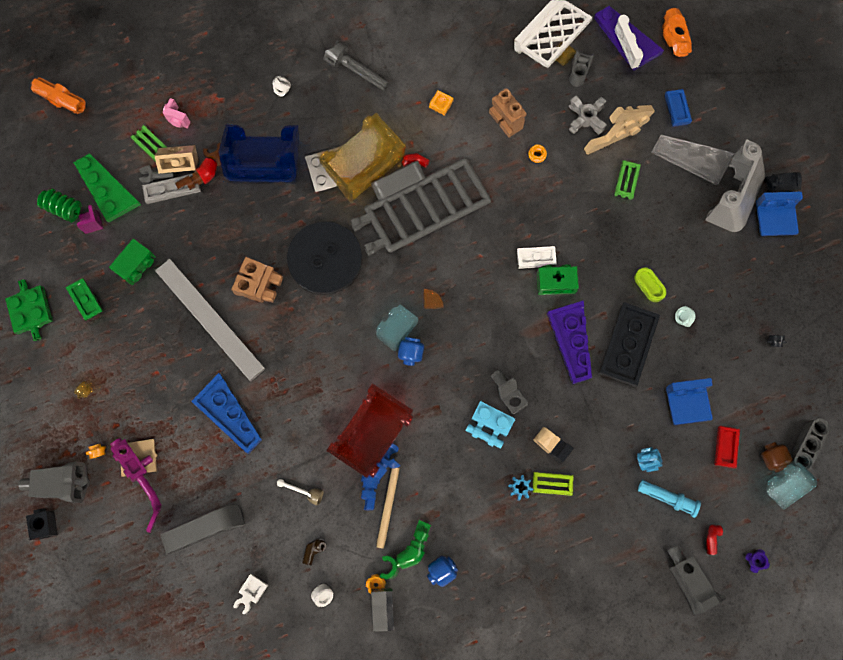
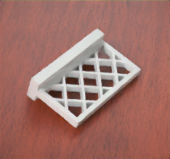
[514,0,592,68]

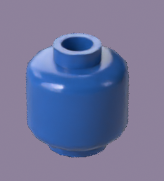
[398,337,424,366]
[427,556,458,587]

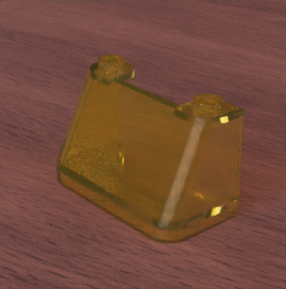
[319,113,406,202]

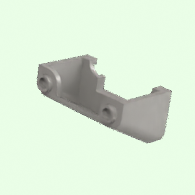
[705,139,765,232]

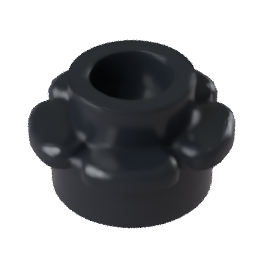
[767,335,787,347]

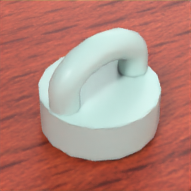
[675,306,696,327]

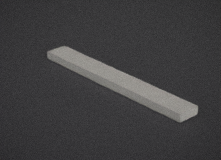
[155,259,265,382]

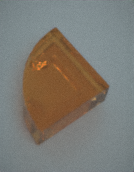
[424,289,444,309]

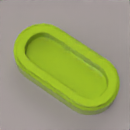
[634,268,666,302]

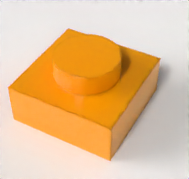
[429,90,453,116]

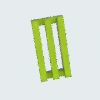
[532,472,574,496]

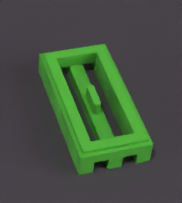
[131,125,167,162]
[614,160,641,200]

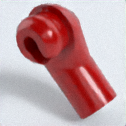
[402,153,430,168]
[706,524,723,555]

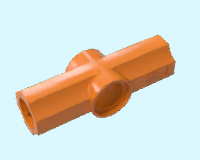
[31,77,86,114]

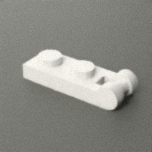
[615,15,643,69]

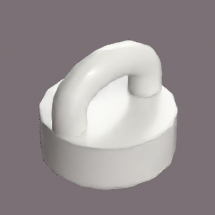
[272,76,291,96]
[311,584,333,607]

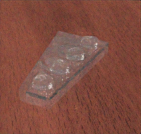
[652,135,735,185]

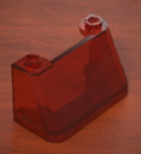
[326,383,414,479]

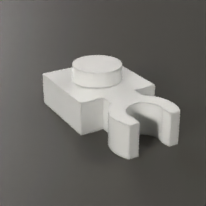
[233,574,268,614]

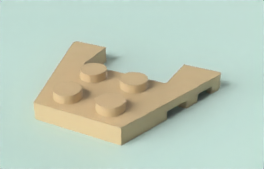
[584,105,655,155]

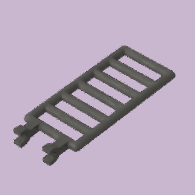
[350,158,491,256]

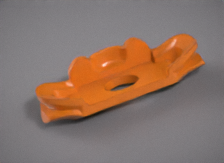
[663,8,692,57]

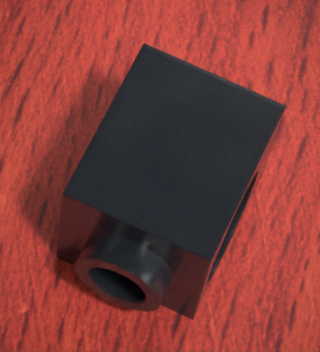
[26,508,58,540]

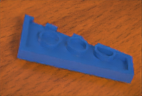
[191,373,262,454]

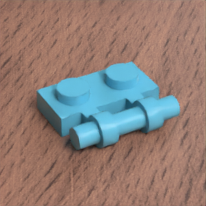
[465,401,515,449]

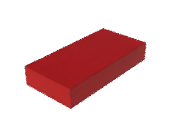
[715,426,740,469]

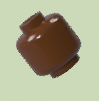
[761,442,793,473]

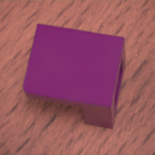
[77,205,103,234]

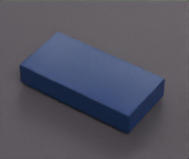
[664,89,692,127]

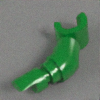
[379,520,431,580]

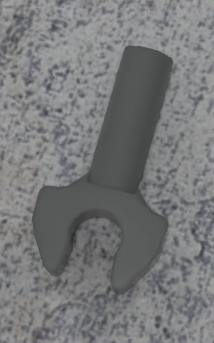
[139,166,175,184]

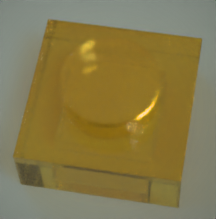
[554,42,576,66]

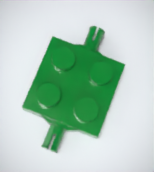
[5,279,53,341]

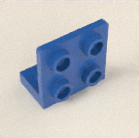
[756,192,803,236]
[666,378,713,425]

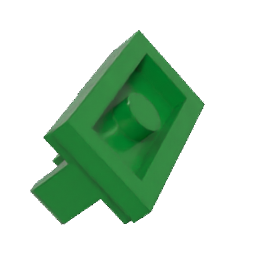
[65,278,104,321]

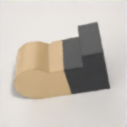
[533,427,574,464]

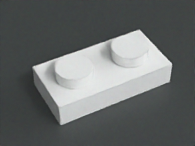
[517,246,557,269]

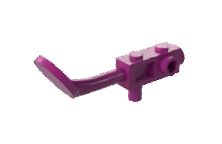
[110,438,162,533]

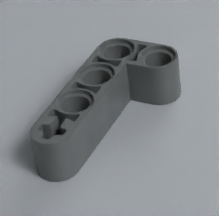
[161,505,245,555]

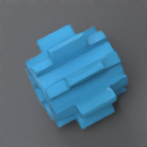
[637,447,663,472]
[508,475,533,501]

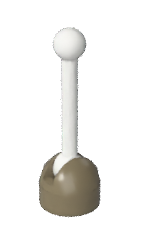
[277,479,324,506]

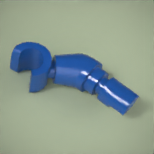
[361,443,401,511]

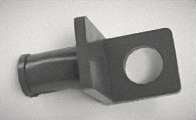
[491,370,528,414]

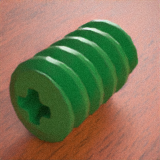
[37,188,82,223]

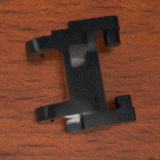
[764,172,802,193]

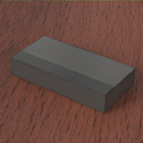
[371,588,394,632]

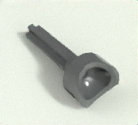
[324,41,388,91]

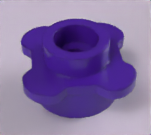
[745,549,770,573]

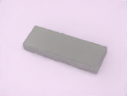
[142,174,201,204]

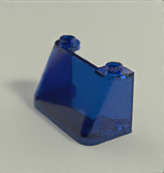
[219,124,299,182]

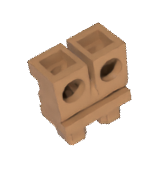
[489,89,527,137]
[231,257,283,303]

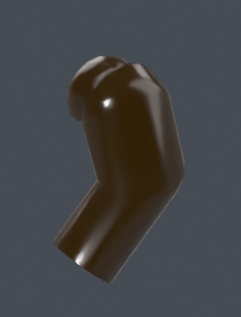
[302,539,327,565]

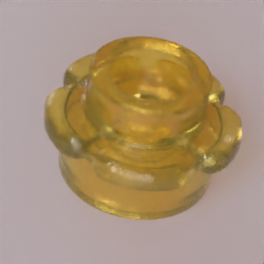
[74,381,93,399]

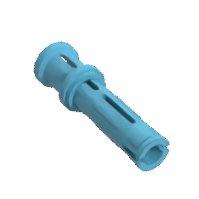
[637,479,701,518]

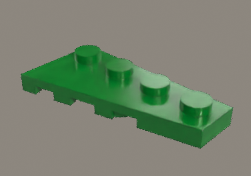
[74,153,141,223]

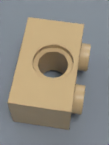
[155,145,199,173]

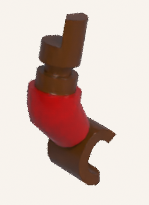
[175,143,227,190]

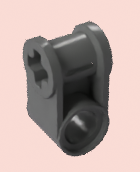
[569,50,594,87]

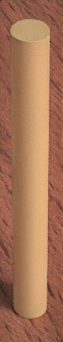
[376,468,399,549]

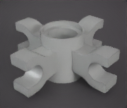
[569,96,607,135]

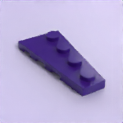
[594,6,664,71]
[547,300,592,385]

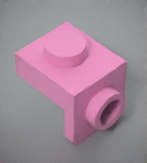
[163,98,190,128]

